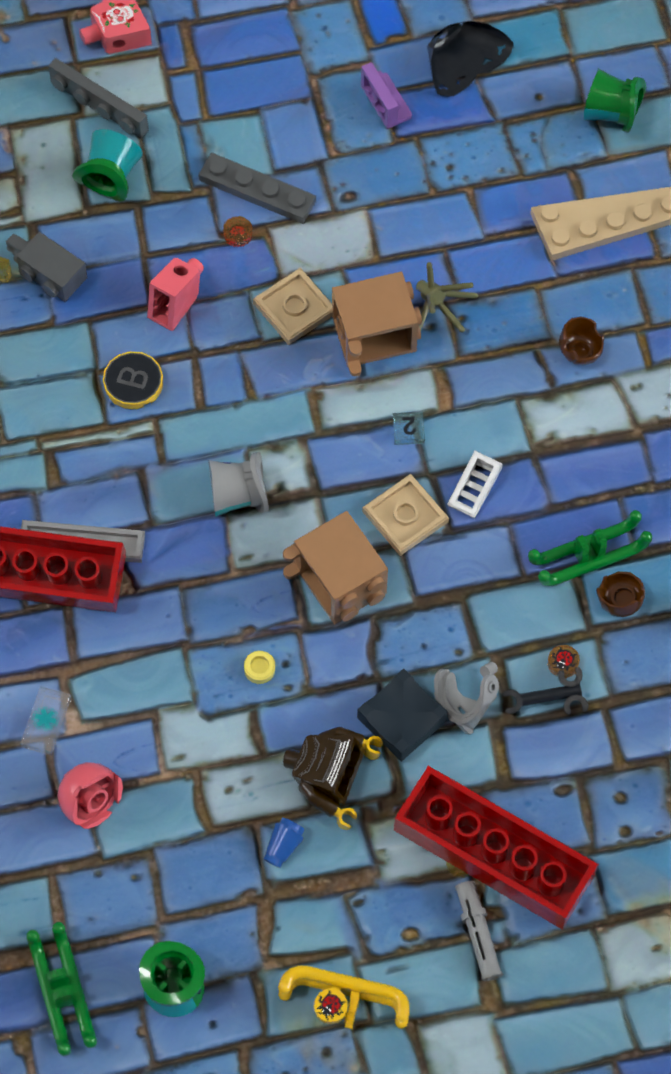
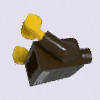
[283,727,383,830]

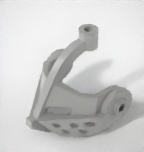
[434,662,499,734]

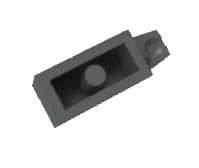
[6,232,87,302]

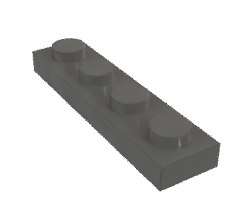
[48,58,149,139]
[198,152,316,224]

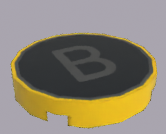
[103,351,163,409]

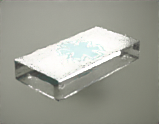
[20,686,71,756]

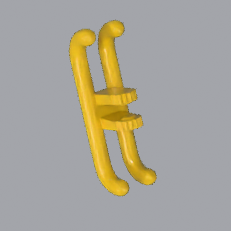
[278,965,410,1029]

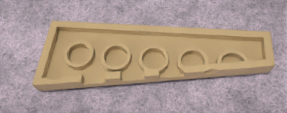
[530,187,671,261]

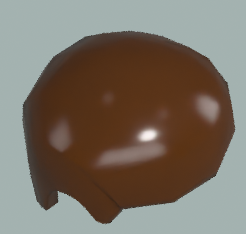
[559,316,604,365]
[596,571,646,617]

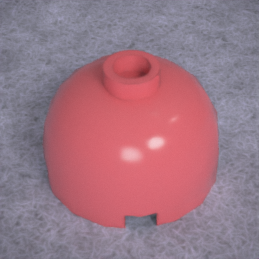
[57,762,123,829]

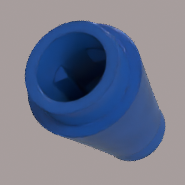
[263,817,305,868]

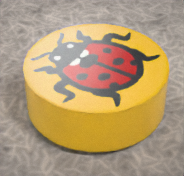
[314,989,348,1024]

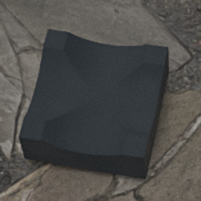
[357,668,448,762]

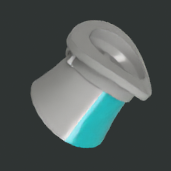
[208,452,269,517]

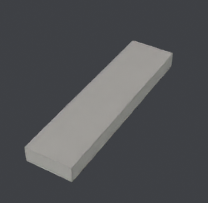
[21,520,145,563]

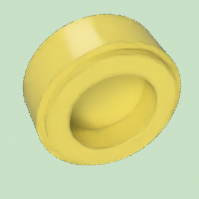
[244,651,276,684]

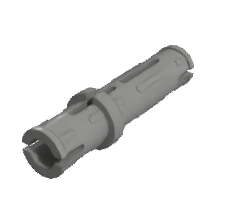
[455,881,503,981]

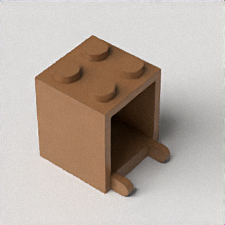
[332,271,422,377]
[283,511,388,624]

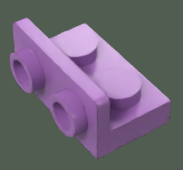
[361,62,412,129]

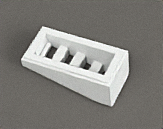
[447,451,502,519]

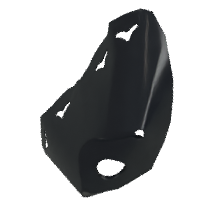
[427,21,514,96]

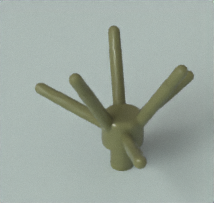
[416,262,478,333]

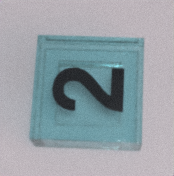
[392,412,425,445]

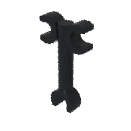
[502,667,588,715]

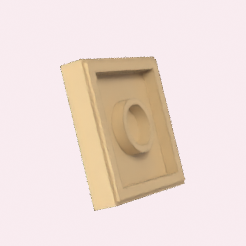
[253,268,332,345]
[362,474,449,556]

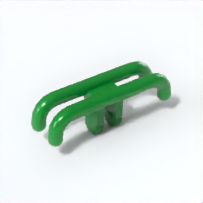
[528,510,652,586]
[26,922,97,1057]

